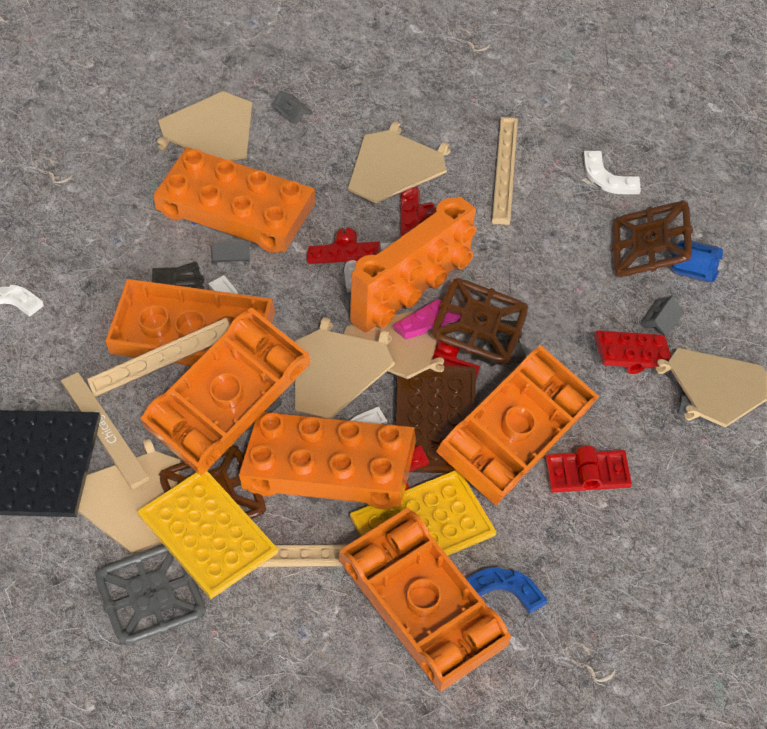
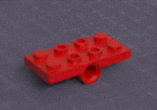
[594,330,672,374]
[546,446,632,493]

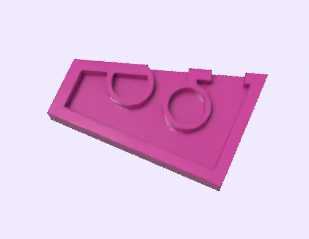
[393,299,461,339]

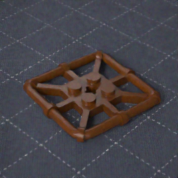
[611,200,693,277]
[432,278,528,364]
[159,445,266,519]

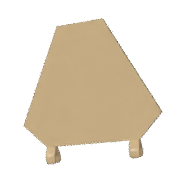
[157,91,252,161]
[348,121,450,203]
[344,309,454,379]
[295,317,395,419]
[655,348,767,427]
[78,439,181,554]

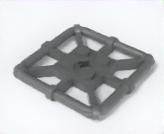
[95,545,206,645]

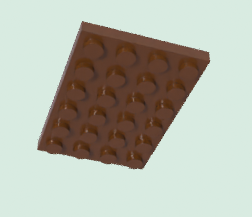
[396,366,476,473]

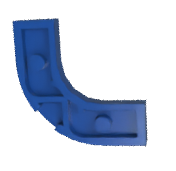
[466,567,547,614]

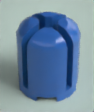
[672,240,723,282]

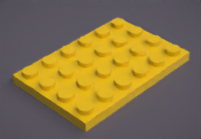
[350,470,496,556]
[137,471,278,599]

